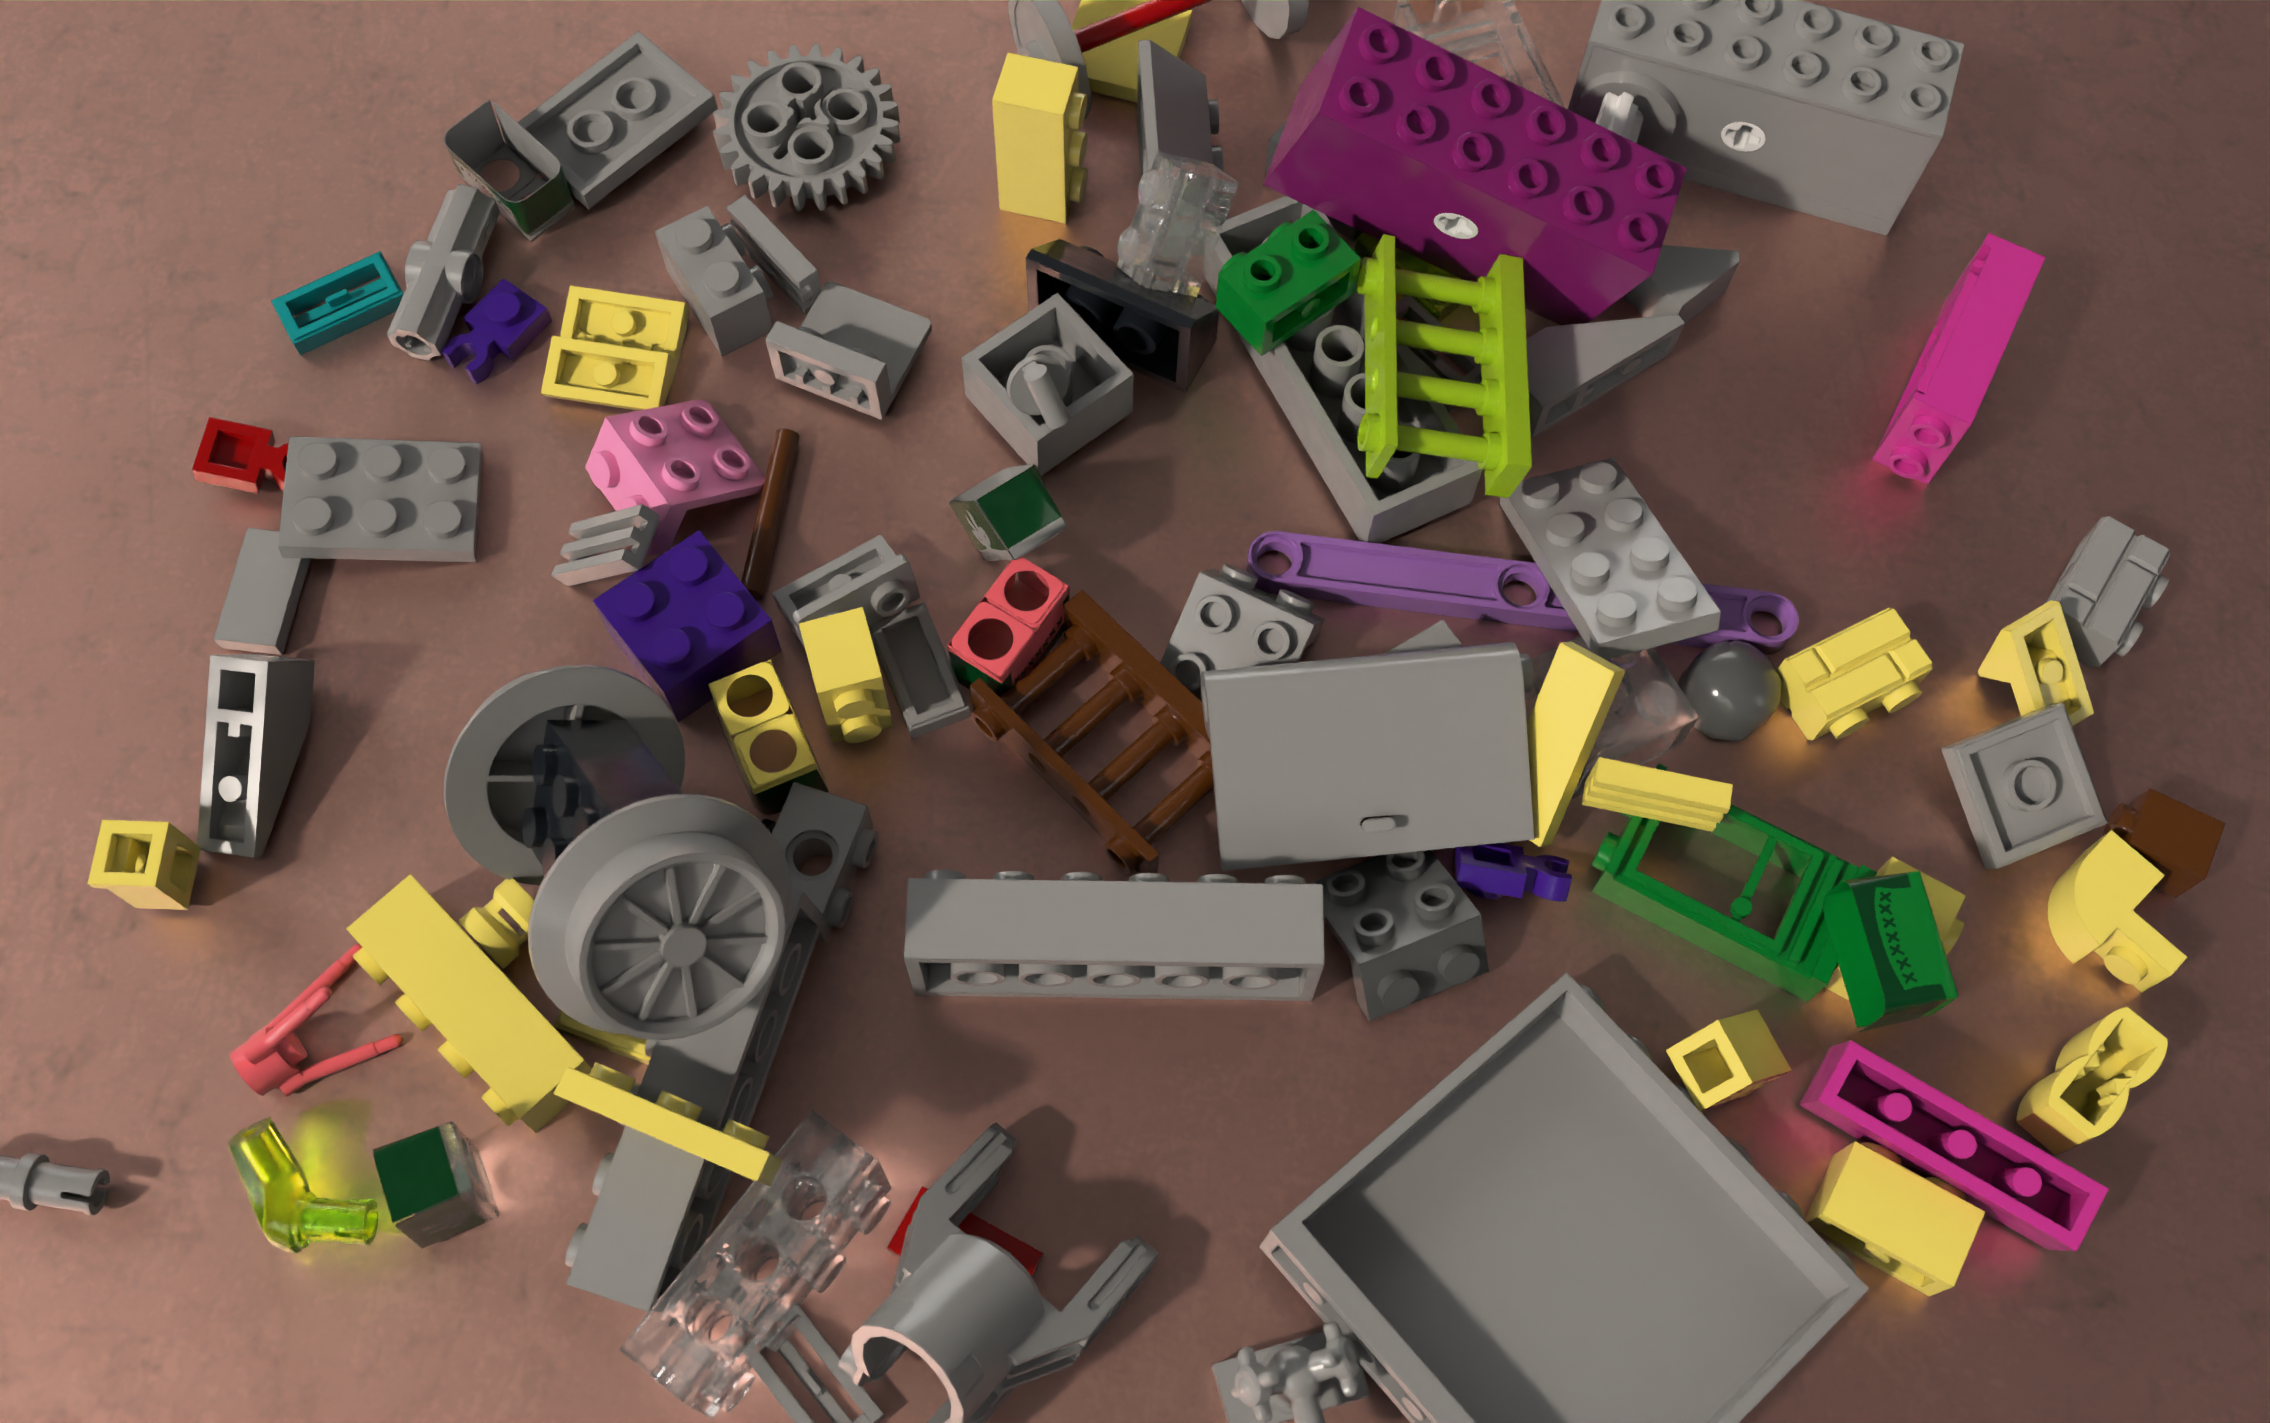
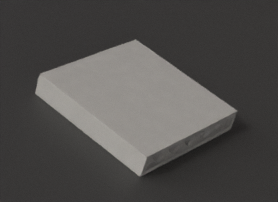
[1259,972,1870,1423]

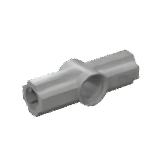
[387,184,500,361]

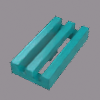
[271,251,404,355]

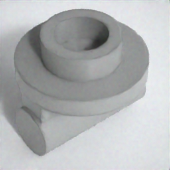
[1007,354,1070,429]

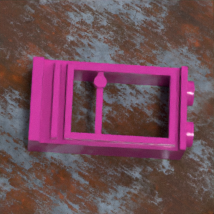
[1872,233,2046,485]

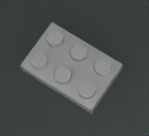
[517,31,717,209]
[278,436,483,562]

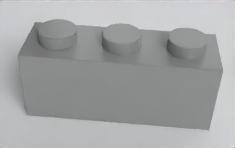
[1137,40,1228,255]

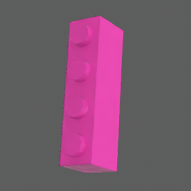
[1799,1040,2109,1251]

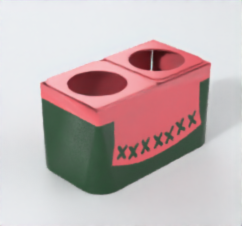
[947,556,1070,697]

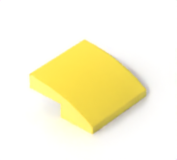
[541,285,690,411]

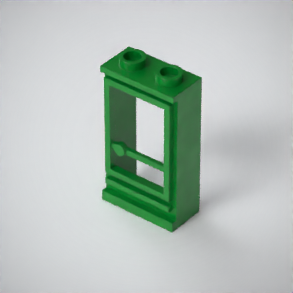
[1591,763,1877,1002]

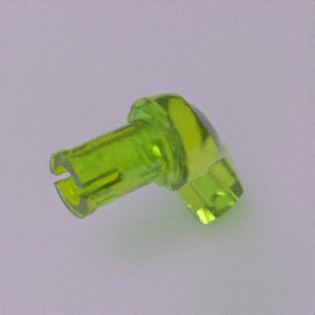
[228,1117,379,1254]

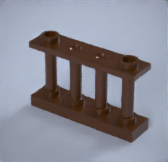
[970,589,1214,874]

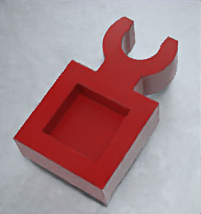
[192,417,288,494]

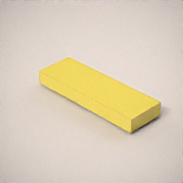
[1527,641,1626,847]

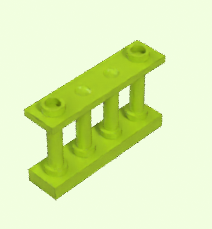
[1357,234,1532,498]

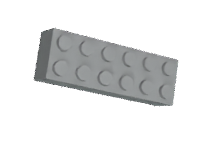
[1200,196,1483,544]
[904,870,1324,1001]
[565,887,825,1313]

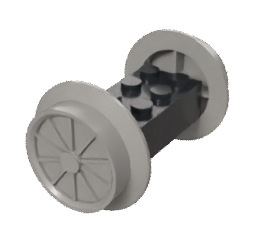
[444,665,791,1040]

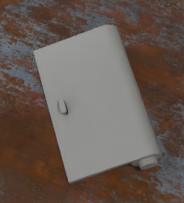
[1201,642,1535,871]

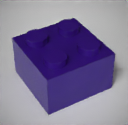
[593,530,782,723]

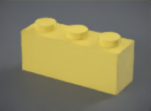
[992,52,1088,224]

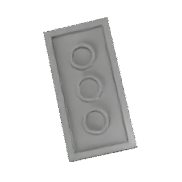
[1500,457,1721,660]

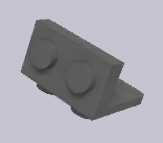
[1311,850,1489,1021]

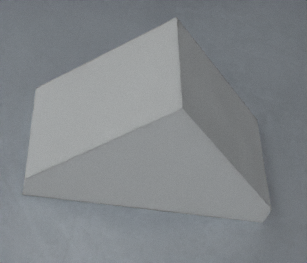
[1623,245,1740,325]

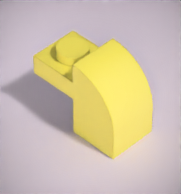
[2047,830,2187,993]

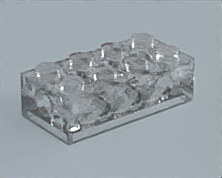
[619,1110,892,1418]

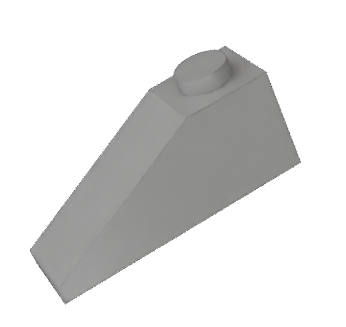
[1526,314,1685,438]
[197,654,315,858]

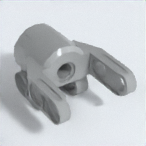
[837,1123,1160,1423]

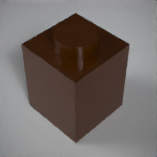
[2103,788,2226,898]

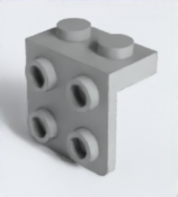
[1160,564,1325,702]

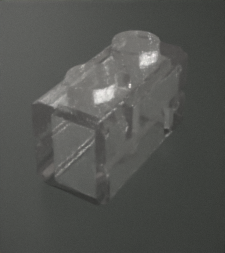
[1117,151,1239,297]

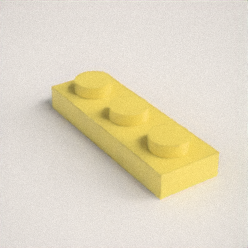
[553,1062,783,1187]

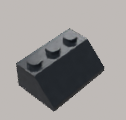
[1026,239,1219,393]

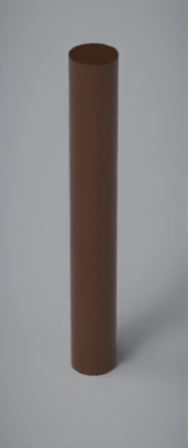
[741,428,800,601]

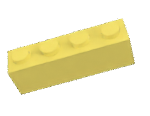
[346,874,592,1133]

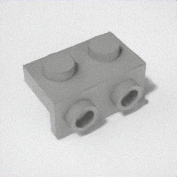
[772,534,920,648]

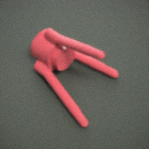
[230,944,403,1097]

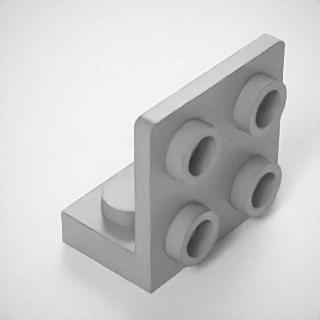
[765,281,932,420]

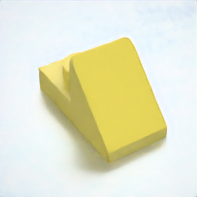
[1978,600,2094,726]

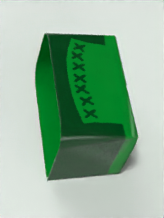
[1823,871,1959,1032]

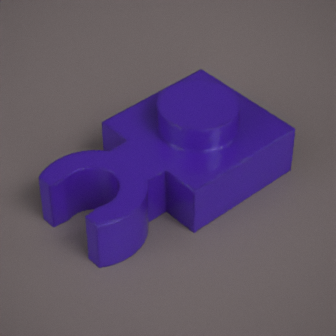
[442,278,552,384]
[1453,843,1572,902]

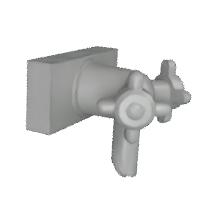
[1211,1321,1370,1423]

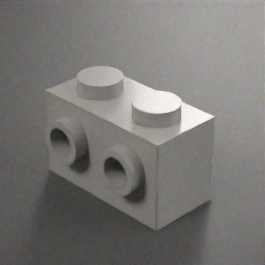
[655,206,773,357]

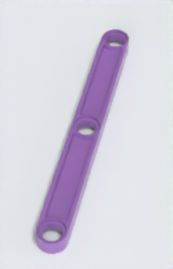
[1246,531,1799,655]

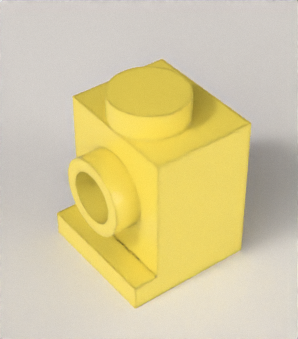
[88,820,201,910]

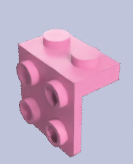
[585,399,765,556]

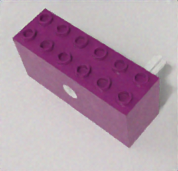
[1263,7,1687,325]

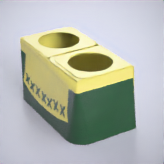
[708,660,829,815]

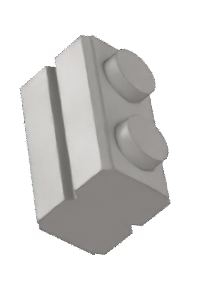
[2046,516,2170,668]

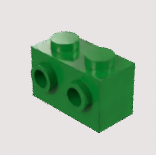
[1215,209,1361,357]

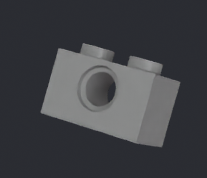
[772,782,878,944]

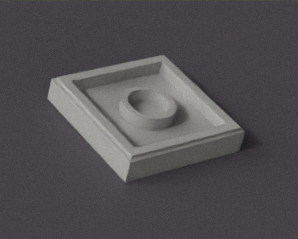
[1941,703,2108,869]

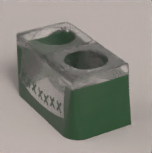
[373,1121,499,1249]

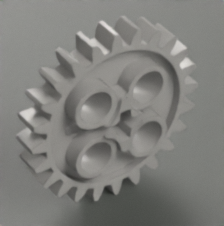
[713,44,901,211]

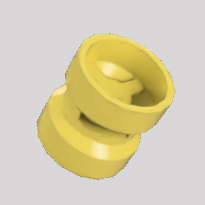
[458,878,534,969]

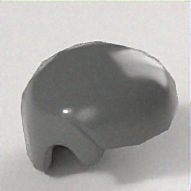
[1678,640,1782,741]

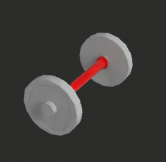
[1008,0,1309,119]

